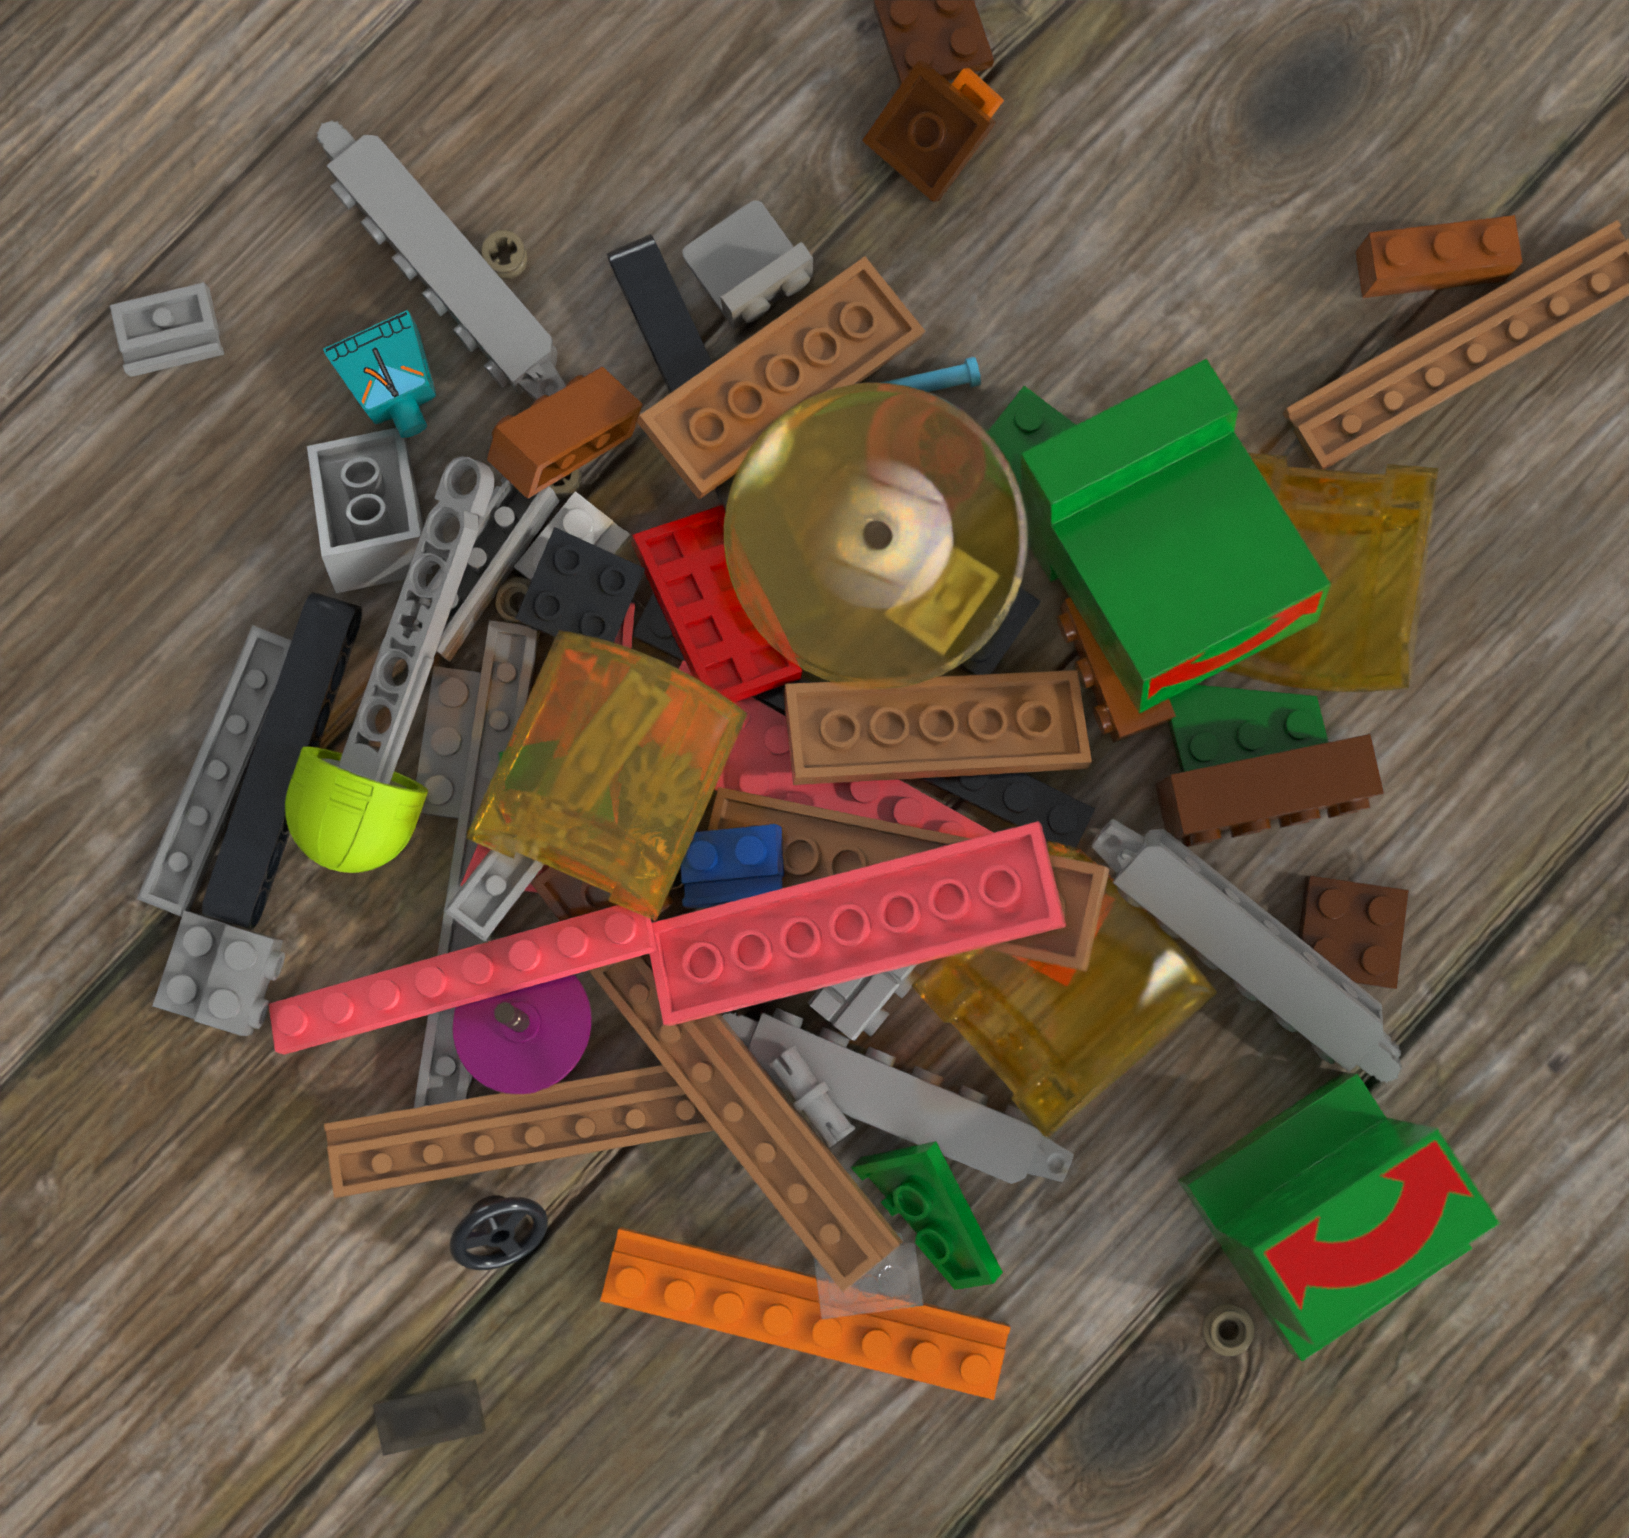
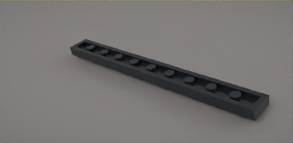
[632,592,1095,854]

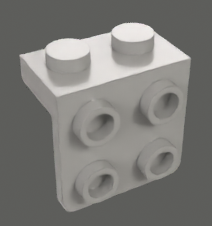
[683,200,813,330]

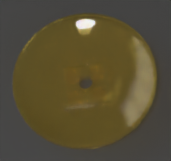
[724,383,1029,689]

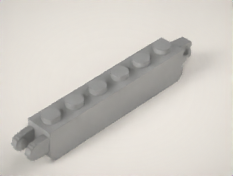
[316,120,566,401]
[1092,819,1402,1083]
[722,1007,1074,1184]

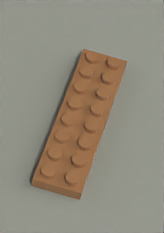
[708,787,1109,972]

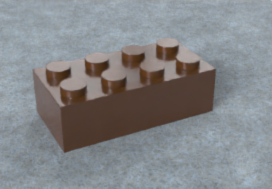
[1155,734,1384,847]

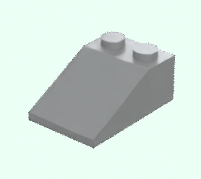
[307,428,433,594]

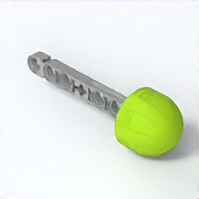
[285,456,495,873]

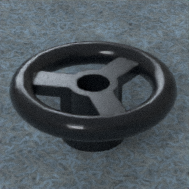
[450,1195,548,1270]

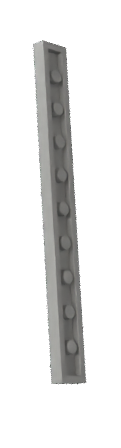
[414,620,540,1108]

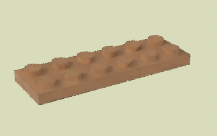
[637,256,925,500]
[783,670,1092,785]

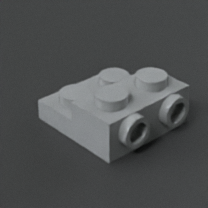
[153,911,285,1036]

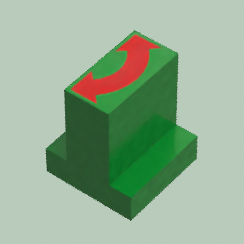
[1021,358,1331,714]
[1178,1072,1500,1362]

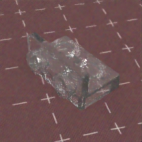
[814,1232,923,1320]

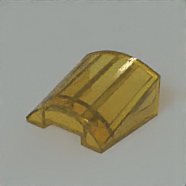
[1224,453,1439,692]
[466,631,747,921]
[912,842,1217,1138]

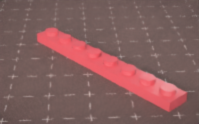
[268,899,657,1055]

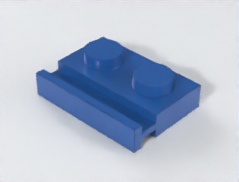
[680,824,784,909]

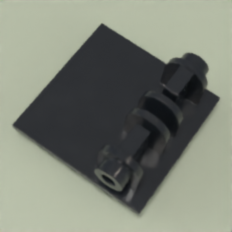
[515,527,645,659]

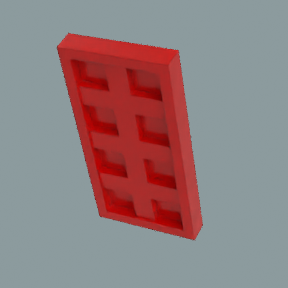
[631,505,802,712]

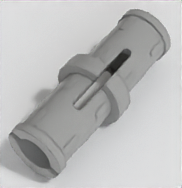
[769,1045,855,1148]

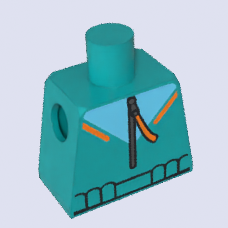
[323,310,436,438]

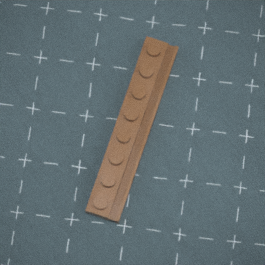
[1282,220,1629,473]
[589,954,903,1292]
[324,1065,715,1198]

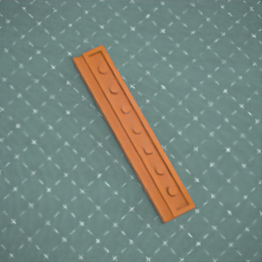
[600,1227,1011,1400]

